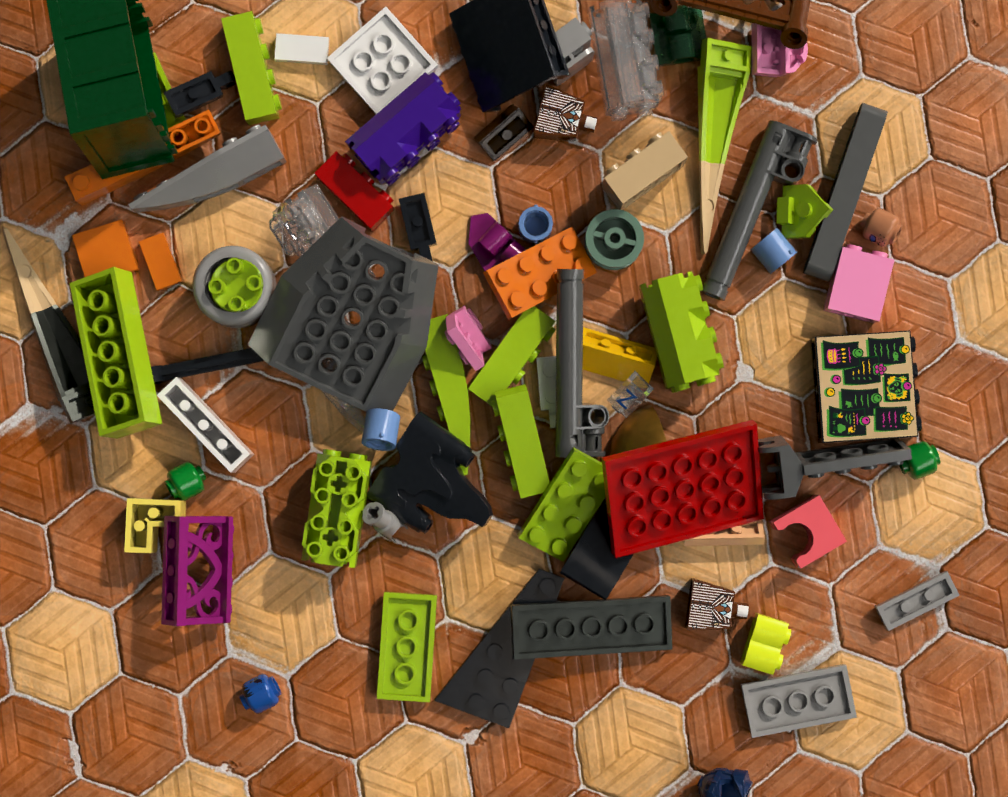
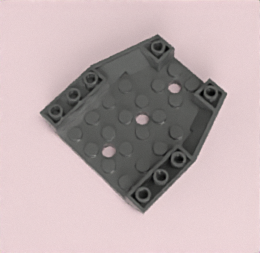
[248,216,439,411]

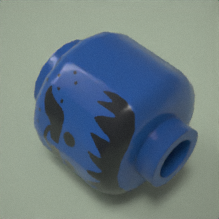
[240,674,281,714]

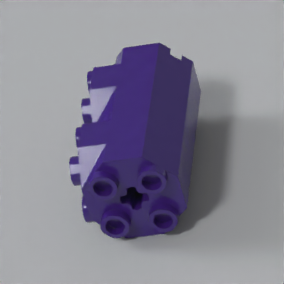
[345,72,461,186]

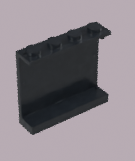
[449,0,570,112]

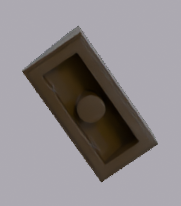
[474,104,533,161]

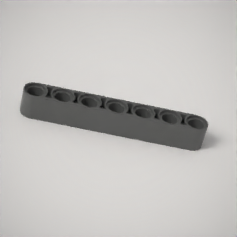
[803,103,888,282]

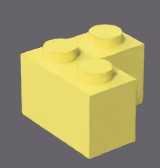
[124,498,186,553]

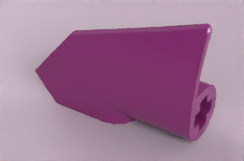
[469,213,526,271]

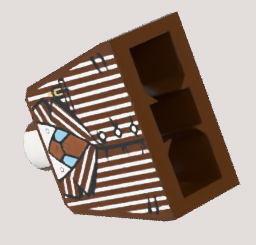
[533,84,597,141]
[685,578,749,630]

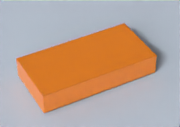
[138,232,183,291]

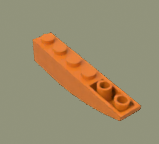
[65,109,221,206]

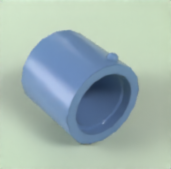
[518,204,553,245]
[751,228,797,274]
[361,408,400,451]

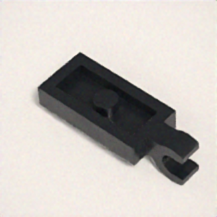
[163,71,236,119]
[399,193,437,261]

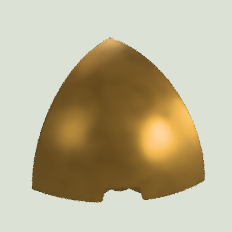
[610,405,666,455]

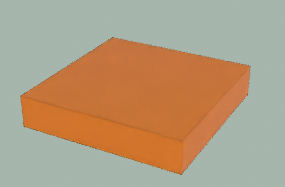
[72,219,139,277]

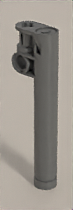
[700,120,818,301]
[555,269,609,458]

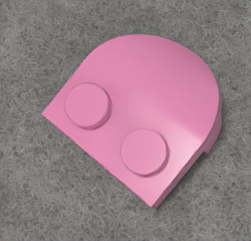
[752,23,808,77]
[445,306,492,371]

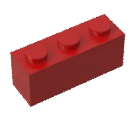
[314,151,395,232]

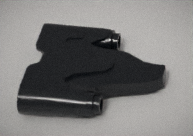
[367,411,493,534]

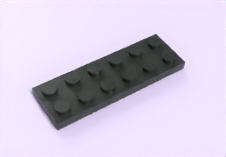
[511,595,673,660]

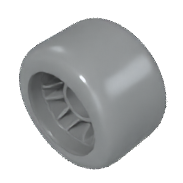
[192,246,277,328]

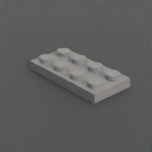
[740,664,857,738]

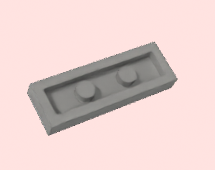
[874,571,960,631]

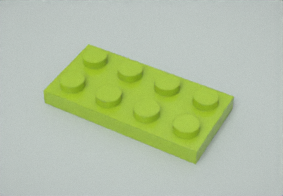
[517,447,606,562]
[377,591,437,702]

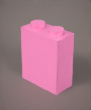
[823,244,894,323]

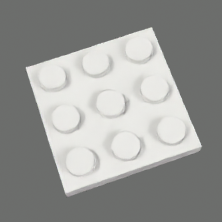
[327,7,438,114]

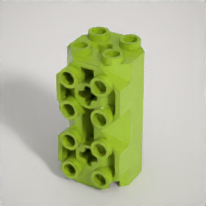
[639,271,724,393]
[301,449,372,568]

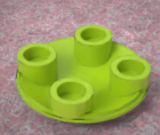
[208,258,263,312]

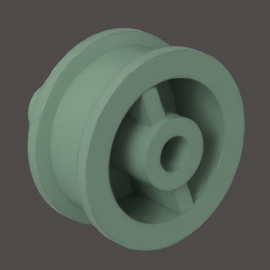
[584,209,644,270]

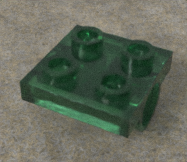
[648,5,706,67]

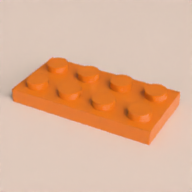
[483,226,597,320]

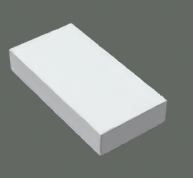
[274,33,330,65]

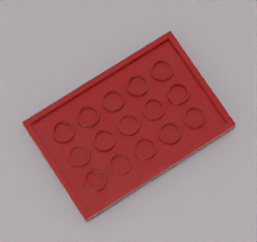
[601,420,764,558]

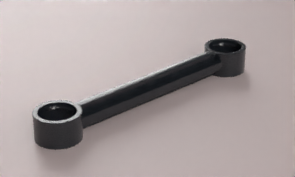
[151,348,264,384]

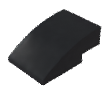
[560,499,633,600]

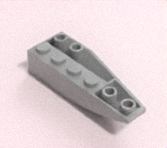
[128,125,287,213]

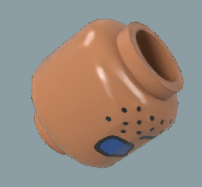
[860,208,902,247]

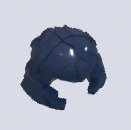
[697,768,753,797]

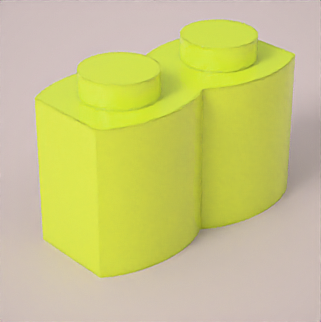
[740,613,791,675]

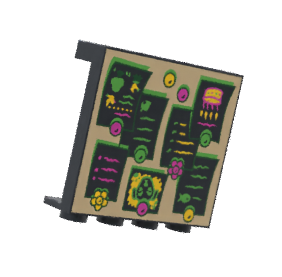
[810,330,922,443]

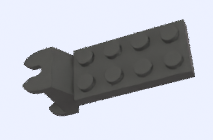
[758,435,912,500]

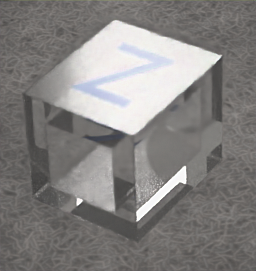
[607,371,654,418]

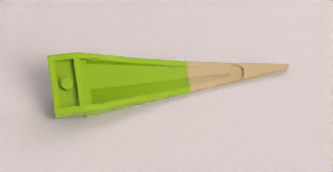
[697,38,752,255]

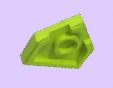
[777,184,833,239]

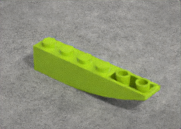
[422,314,471,475]

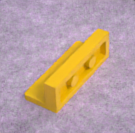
[583,327,657,388]

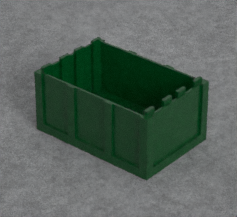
[46,0,178,179]

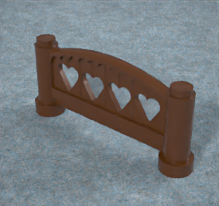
[651,0,811,49]

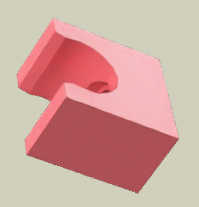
[769,495,847,569]

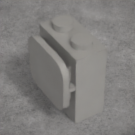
[538,17,595,88]

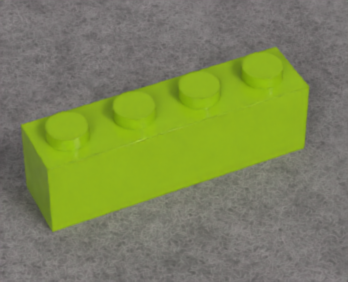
[221,11,282,125]
[468,306,556,407]
[491,384,550,498]

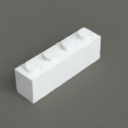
[157,377,254,473]

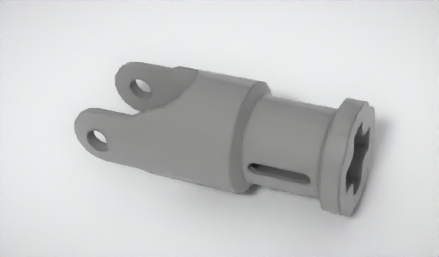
[362,502,409,543]

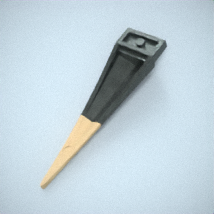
[3,227,95,424]

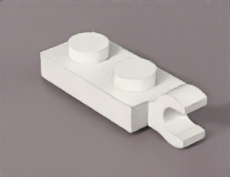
[536,356,556,428]

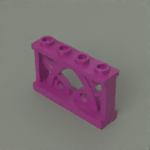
[161,516,234,626]

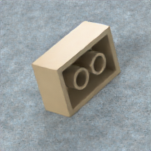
[601,131,688,210]

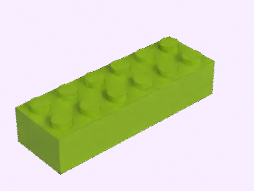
[70,267,162,439]

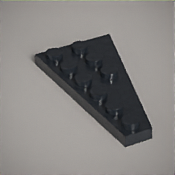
[434,569,564,728]

